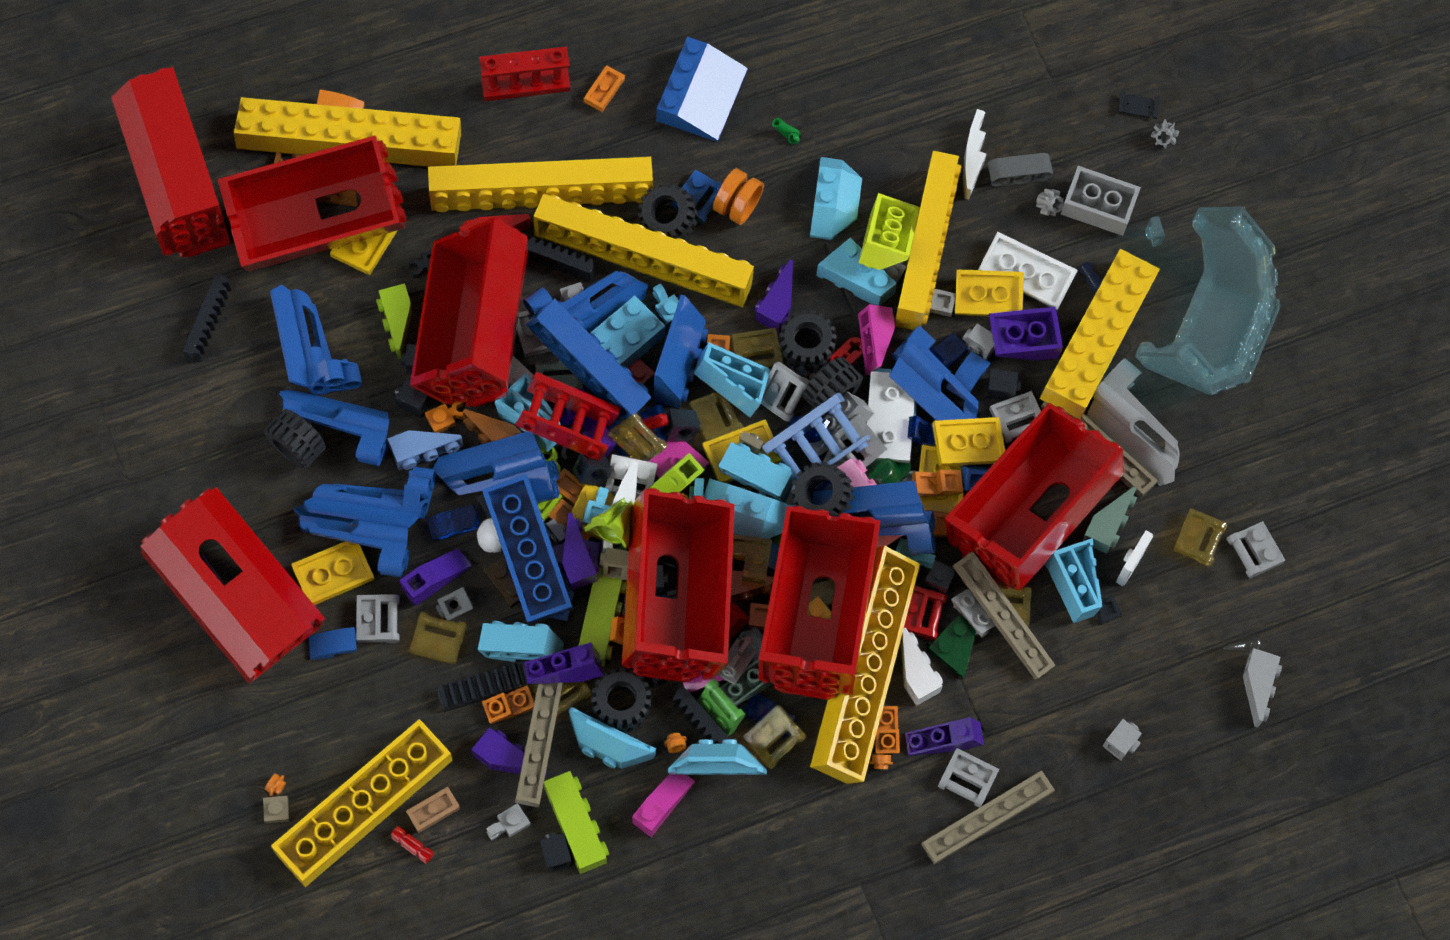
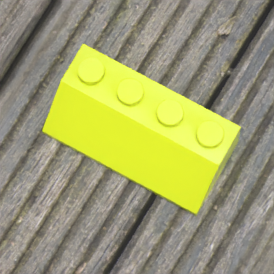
[858,193,920,270]

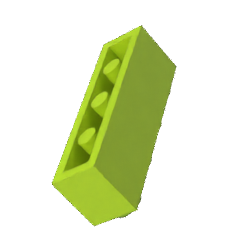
[579,567,627,667]
[544,771,609,874]

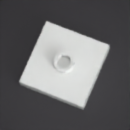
[1116,531,1153,586]

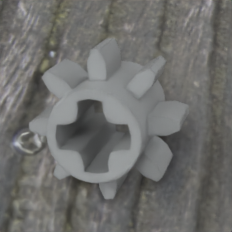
[1151,119,1179,148]
[1036,189,1064,216]

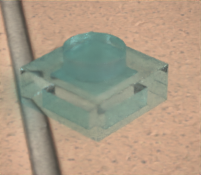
[1145,216,1165,247]

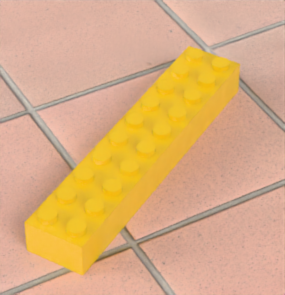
[234,97,461,167]
[428,157,653,212]
[534,194,754,308]
[810,545,920,784]

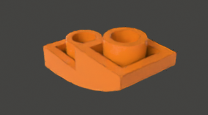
[482,685,535,724]
[875,706,900,754]

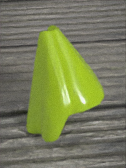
[584,498,633,548]

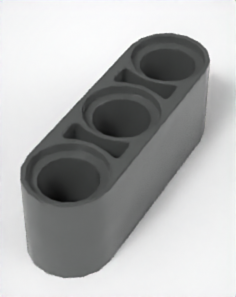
[988,153,1054,187]

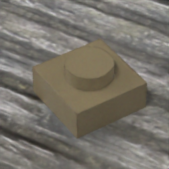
[739,431,764,455]
[263,796,289,824]

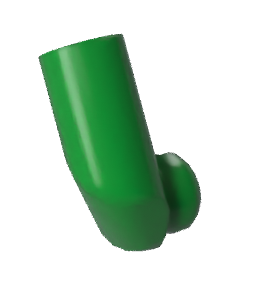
[772,118,801,144]

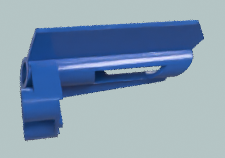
[523,271,648,334]
[270,285,362,395]
[889,325,978,421]
[279,389,389,466]
[433,432,559,503]
[303,466,436,528]
[813,481,936,555]
[294,505,409,578]

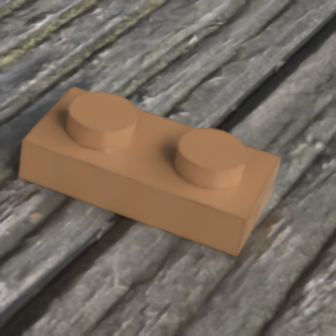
[406,787,460,833]

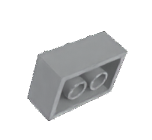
[1061,166,1141,236]

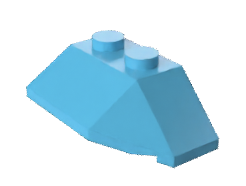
[810,157,862,240]
[704,478,793,543]
[569,707,656,769]
[668,739,767,775]

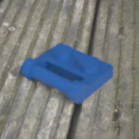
[671,169,722,224]

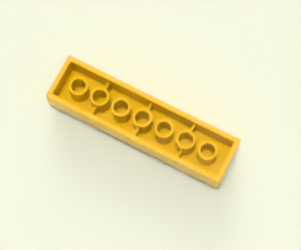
[895,151,961,330]
[1040,249,1160,419]
[271,719,452,887]

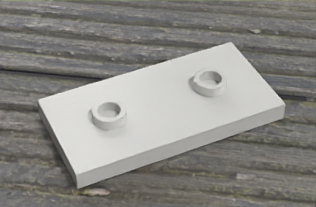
[978,232,1077,310]
[864,371,914,463]

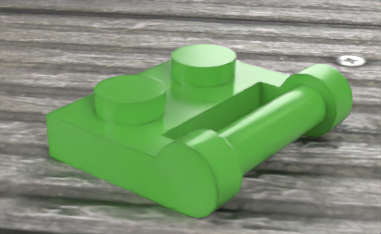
[697,678,746,736]

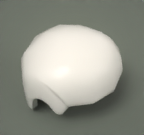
[477,518,502,553]

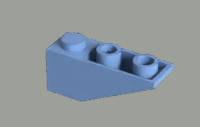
[388,430,463,470]

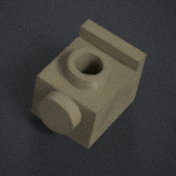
[599,548,629,580]

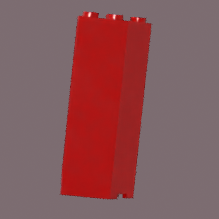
[111,67,231,258]
[217,135,407,272]
[410,217,528,407]
[944,403,1124,590]
[141,487,325,684]
[622,488,735,682]
[758,506,880,700]

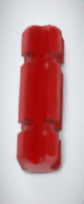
[629,413,669,435]
[391,827,434,863]

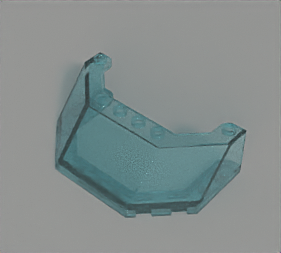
[1135,207,1280,395]

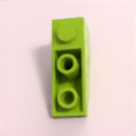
[376,283,412,359]
[635,453,704,501]

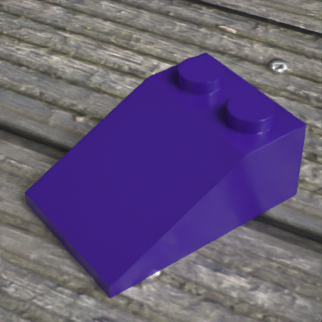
[989,307,1063,361]

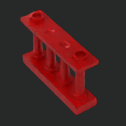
[479,46,571,101]
[515,372,620,461]

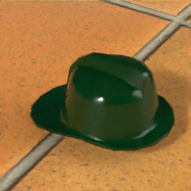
[865,458,911,485]

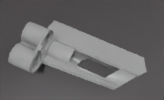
[1087,358,1179,486]

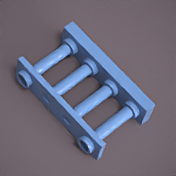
[762,393,871,489]

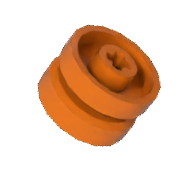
[713,168,764,225]

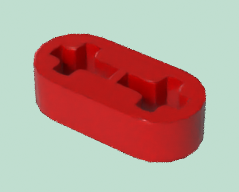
[830,337,863,366]

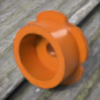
[664,733,687,753]
[869,754,893,769]
[265,773,286,796]

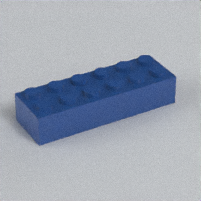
[525,299,651,422]
[482,474,574,624]

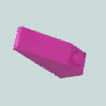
[858,304,895,375]
[632,774,695,837]

